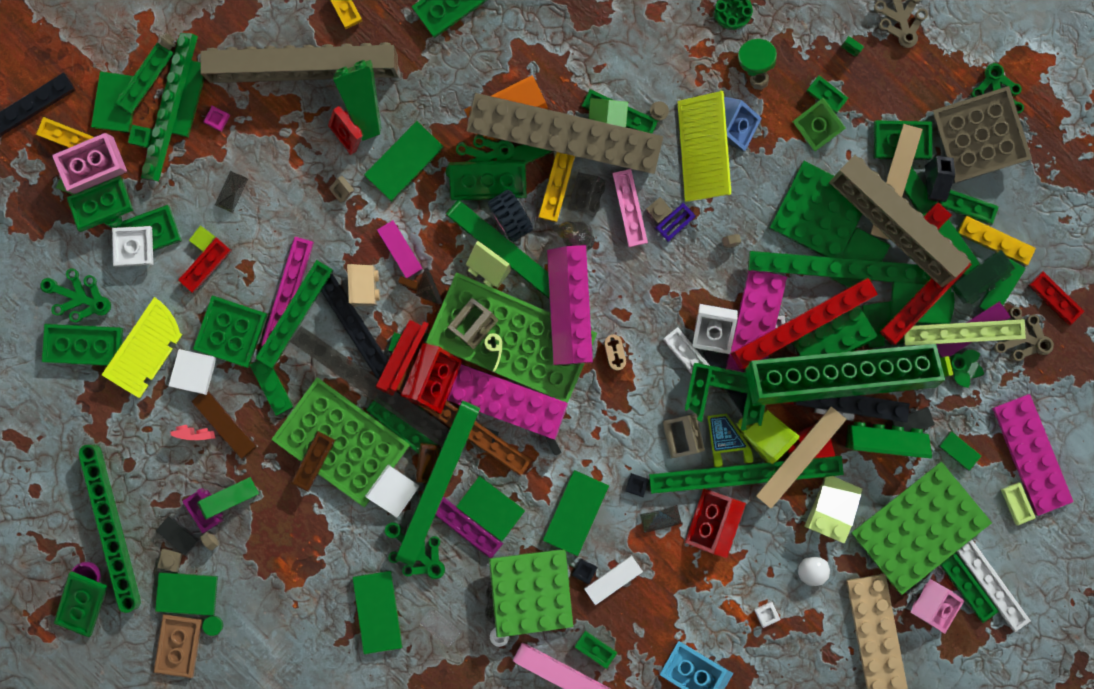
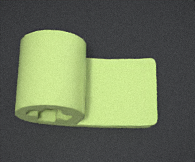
[484,333,502,372]

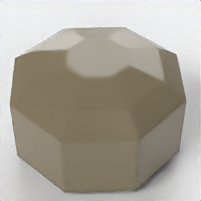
[750,72,769,90]
[722,234,741,248]
[200,531,219,551]

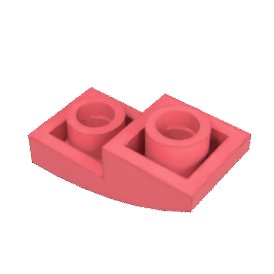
[170,425,216,440]

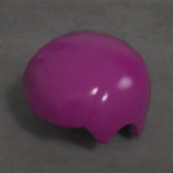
[71,562,101,582]

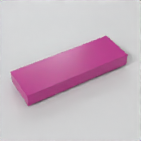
[377,220,423,278]

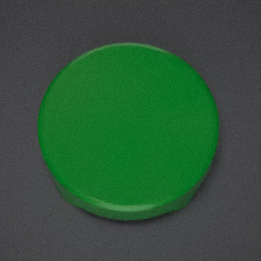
[714,0,753,30]
[738,39,777,76]

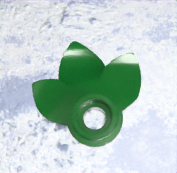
[949,350,984,388]

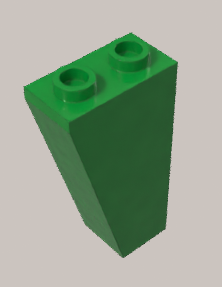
[333,60,382,141]

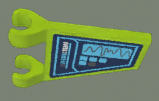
[707,414,753,467]

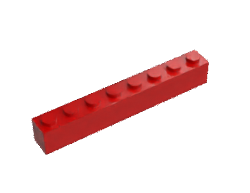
[731,278,878,370]

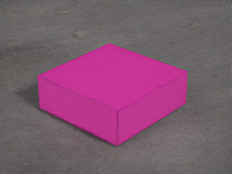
[204,106,230,132]

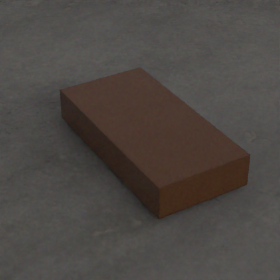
[415,443,440,483]

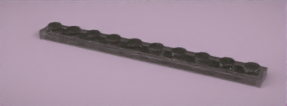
[290,326,450,447]

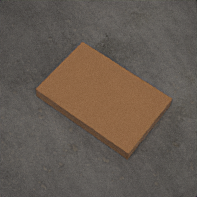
[153,614,203,678]

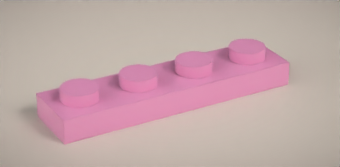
[612,169,648,248]

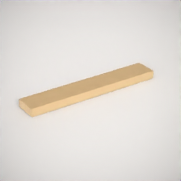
[870,124,923,240]
[756,407,846,508]

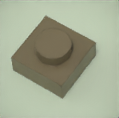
[329,176,354,203]
[646,197,673,224]
[157,548,182,572]

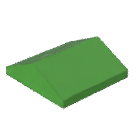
[589,98,628,127]
[792,98,846,151]

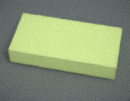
[1001,482,1035,525]

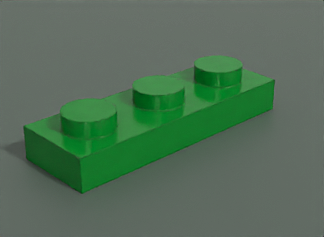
[250,360,294,416]

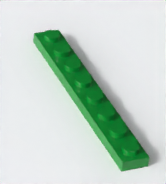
[141,33,198,182]

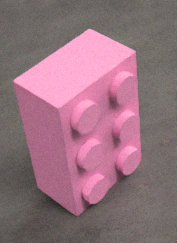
[52,133,127,194]

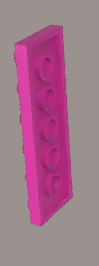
[726,271,787,373]
[448,365,569,440]
[992,394,1074,516]

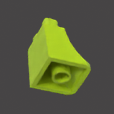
[736,409,799,464]

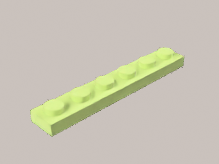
[904,319,1026,346]

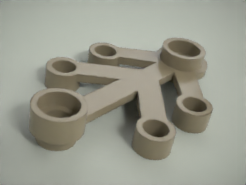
[874,0,928,48]
[994,307,1054,361]

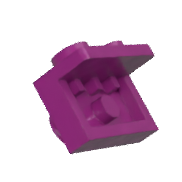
[182,488,224,534]

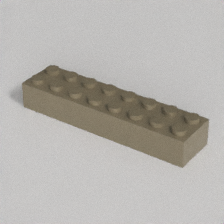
[829,155,971,287]

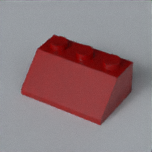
[401,343,463,414]
[685,489,746,558]

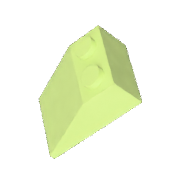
[466,241,511,289]
[804,476,862,544]

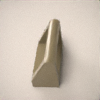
[447,298,498,349]
[662,414,705,459]

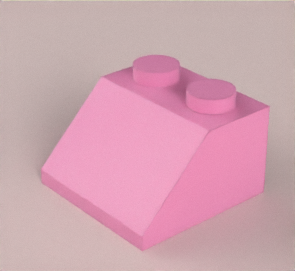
[911,579,964,634]

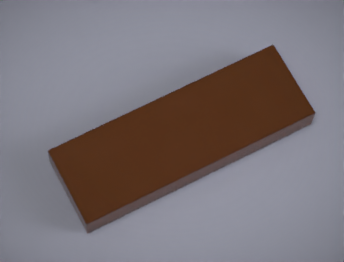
[291,431,336,492]

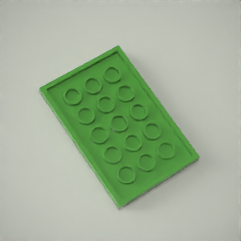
[271,377,410,508]
[851,462,992,595]

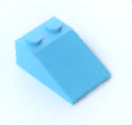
[660,641,733,689]

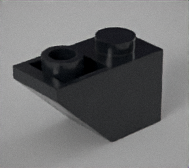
[925,156,955,202]

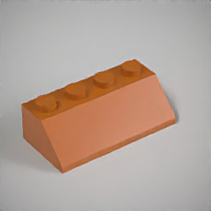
[464,75,549,149]

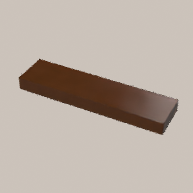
[191,390,257,459]

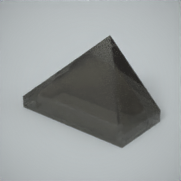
[215,171,248,213]
[416,268,443,306]
[640,505,682,533]

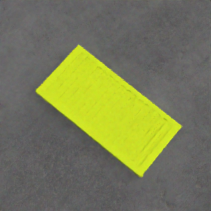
[677,90,731,202]

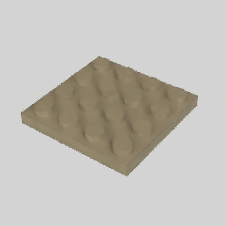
[932,86,1032,183]

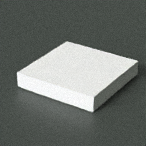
[112,226,153,267]
[169,349,217,395]
[365,465,420,517]

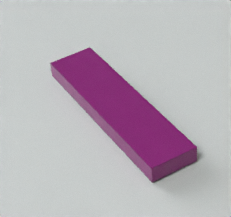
[936,301,1010,357]
[435,496,503,558]

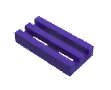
[655,203,696,242]

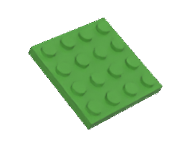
[489,549,573,637]

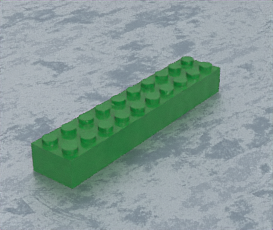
[745,344,945,406]

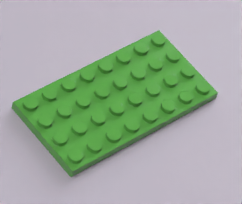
[426,272,597,403]

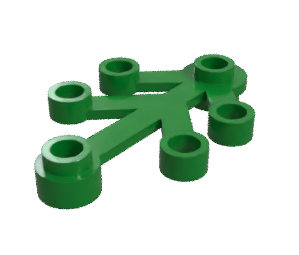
[971,63,1024,114]
[445,134,514,178]
[40,268,111,323]
[385,522,445,579]

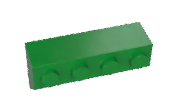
[845,422,932,459]

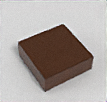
[398,276,420,291]

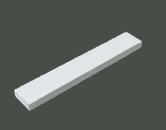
[956,539,1031,632]

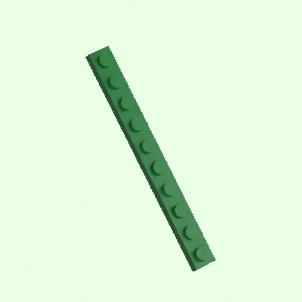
[748,251,931,284]
[649,456,844,494]

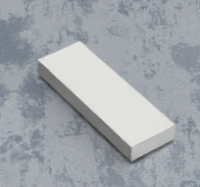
[662,327,710,374]
[584,555,643,605]

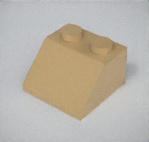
[347,264,380,307]

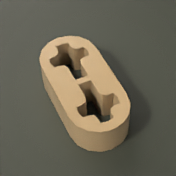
[604,335,626,371]

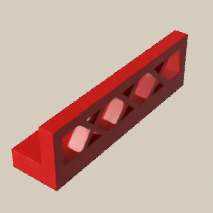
[375,320,429,396]

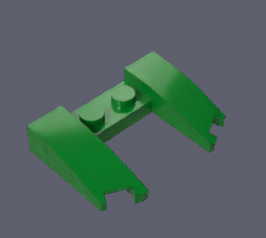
[685,363,766,431]

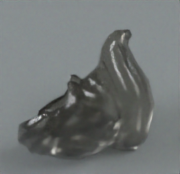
[553,221,595,251]

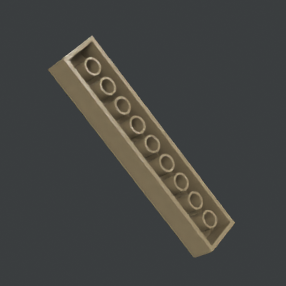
[201,42,398,83]
[466,93,663,174]

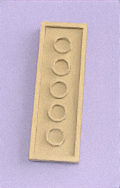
[846,574,908,689]

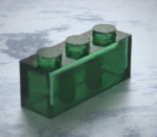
[951,250,1015,304]

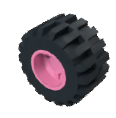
[488,189,533,242]

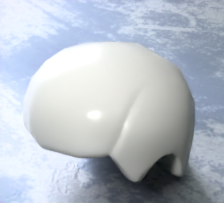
[798,557,830,586]

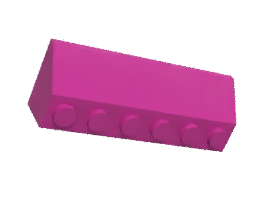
[547,245,593,365]

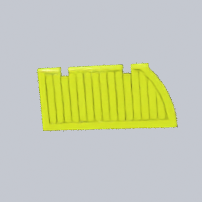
[102,297,183,398]

